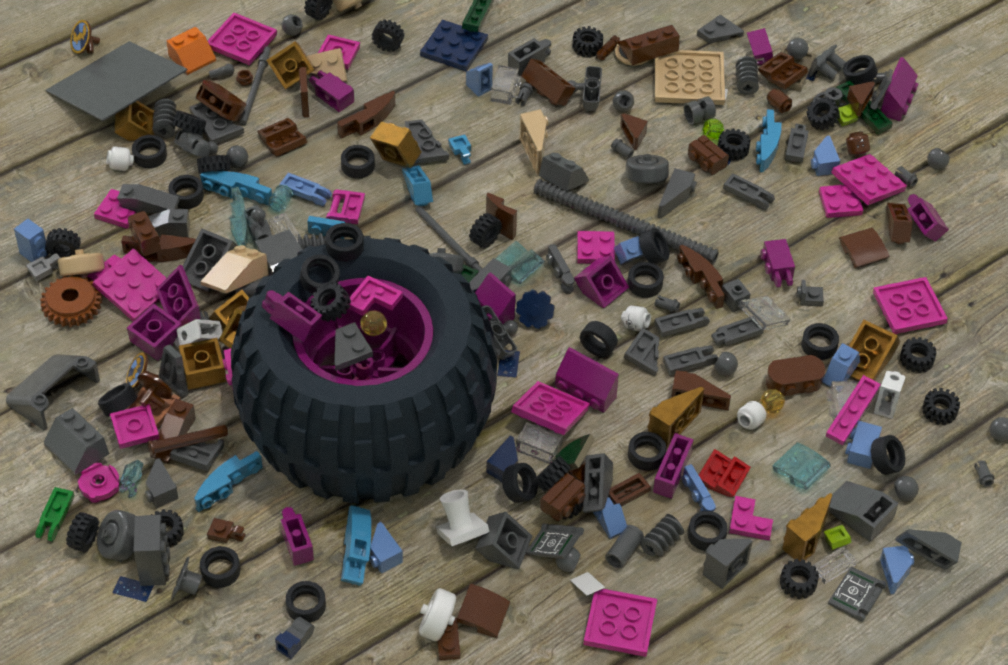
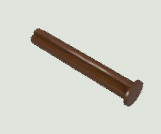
[148,425,228,456]

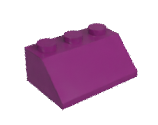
[881,57,919,121]
[156,265,200,327]
[555,347,619,413]

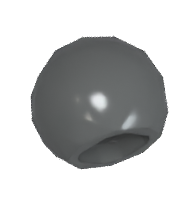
[281,14,303,36]
[787,38,809,60]
[612,90,634,112]
[226,145,249,168]
[927,147,950,170]
[714,352,738,376]
[989,417,1008,442]
[894,476,919,501]
[556,547,581,572]

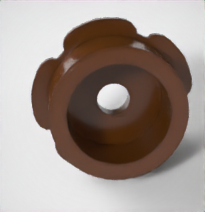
[236,70,253,86]

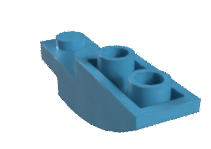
[756,109,782,172]
[200,171,273,205]
[194,451,263,512]
[341,505,371,586]

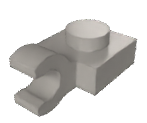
[26,254,60,281]

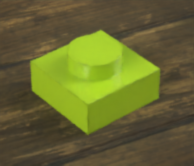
[838,104,858,126]
[824,525,851,550]

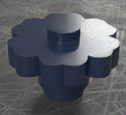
[516,289,555,329]

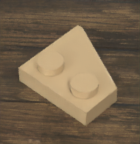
[307,48,348,82]

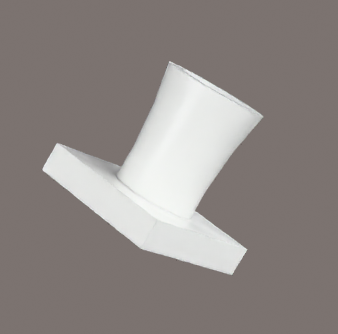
[436,490,490,546]

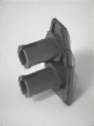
[809,45,846,80]

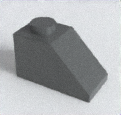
[145,458,179,509]

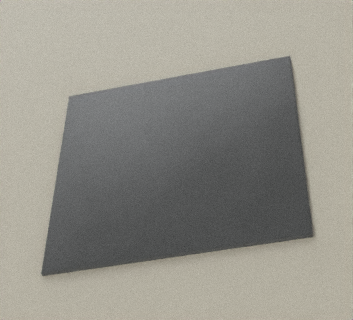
[46,41,188,121]

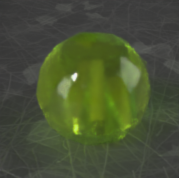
[702,118,724,141]

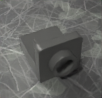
[796,280,824,306]

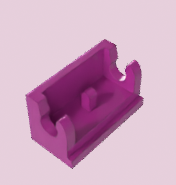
[747,28,773,65]

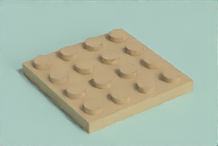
[655,50,725,105]

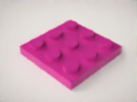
[208,12,277,66]
[831,154,907,205]
[93,249,166,322]
[873,277,948,334]
[511,381,590,435]
[583,589,657,657]

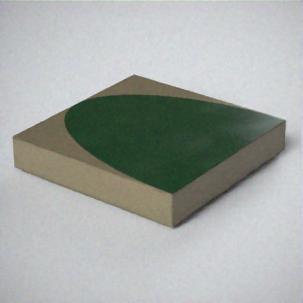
[554,434,595,471]

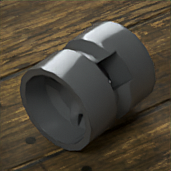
[683,96,716,125]

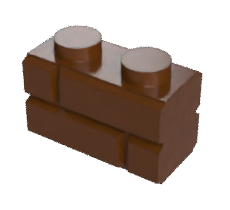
[688,135,729,176]
[128,211,161,256]
[540,473,586,521]

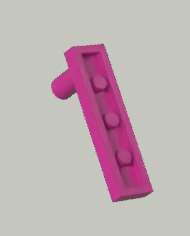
[826,375,881,445]

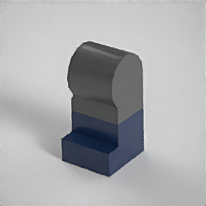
[275,617,315,659]

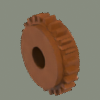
[40,275,102,327]

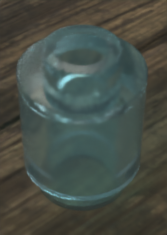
[268,185,293,212]

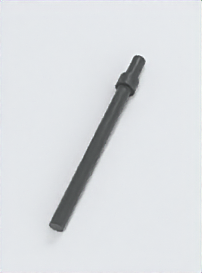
[240,46,271,125]
[415,206,483,272]

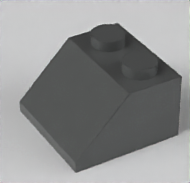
[539,153,589,191]
[476,511,532,569]
[703,538,753,589]

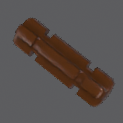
[596,35,620,61]

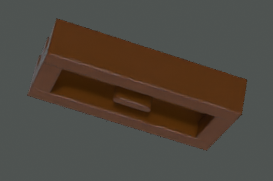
[608,473,651,507]

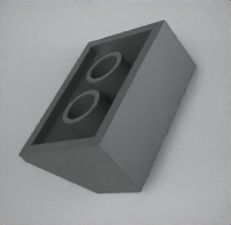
[44,408,109,475]

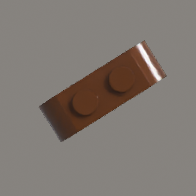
[196,80,247,121]
[766,355,825,396]

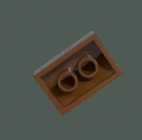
[618,25,680,66]

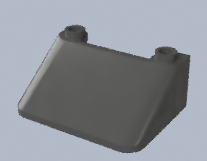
[6,354,100,431]

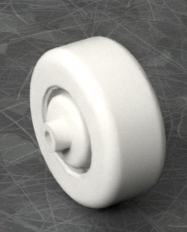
[419,588,456,642]

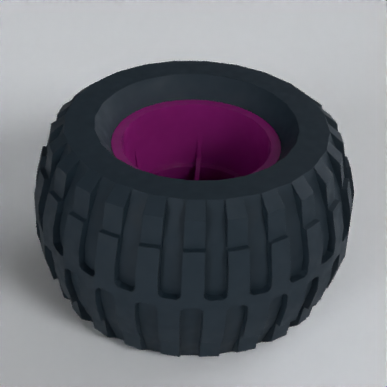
[231,236,497,504]

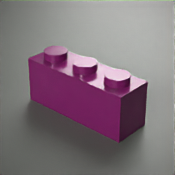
[653,433,694,499]

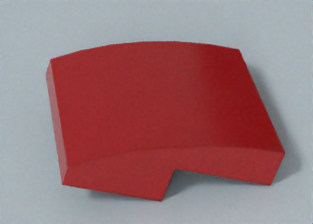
[698,449,751,497]

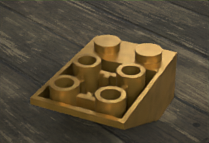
[782,493,832,561]

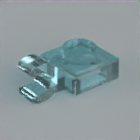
[120,460,144,498]

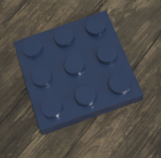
[420,19,488,72]

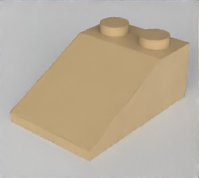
[519,109,548,176]
[200,245,269,293]

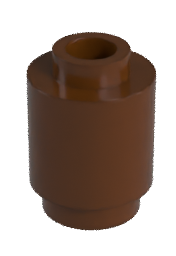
[767,89,792,113]

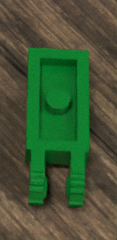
[35,487,75,541]

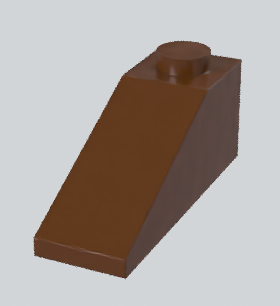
[887,203,913,244]
[671,370,731,411]
[150,399,196,463]

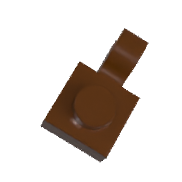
[207,518,246,543]

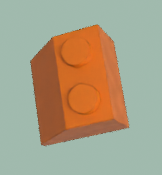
[167,27,216,75]

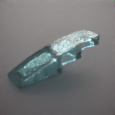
[229,187,248,248]

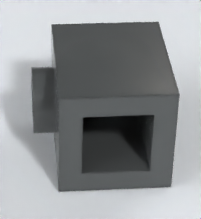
[722,279,751,312]

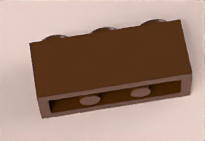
[521,59,576,106]

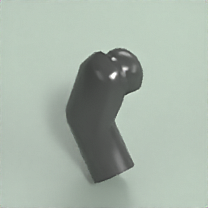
[209,63,235,79]

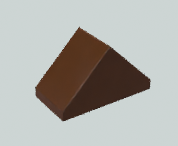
[847,82,875,117]
[620,113,648,150]

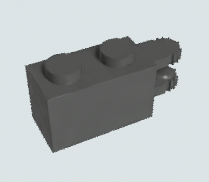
[508,38,551,77]

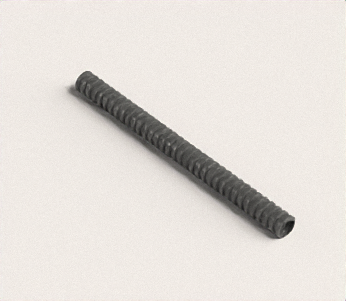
[534,179,719,265]

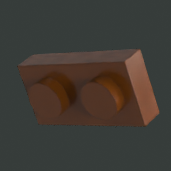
[437,618,460,660]

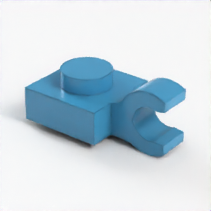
[448,134,471,165]

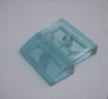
[495,241,545,284]
[772,442,831,490]

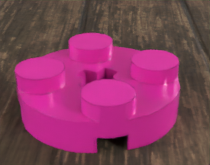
[78,463,120,503]

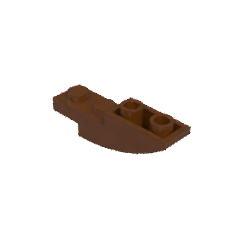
[337,91,396,139]
[121,234,196,262]
[677,245,725,309]

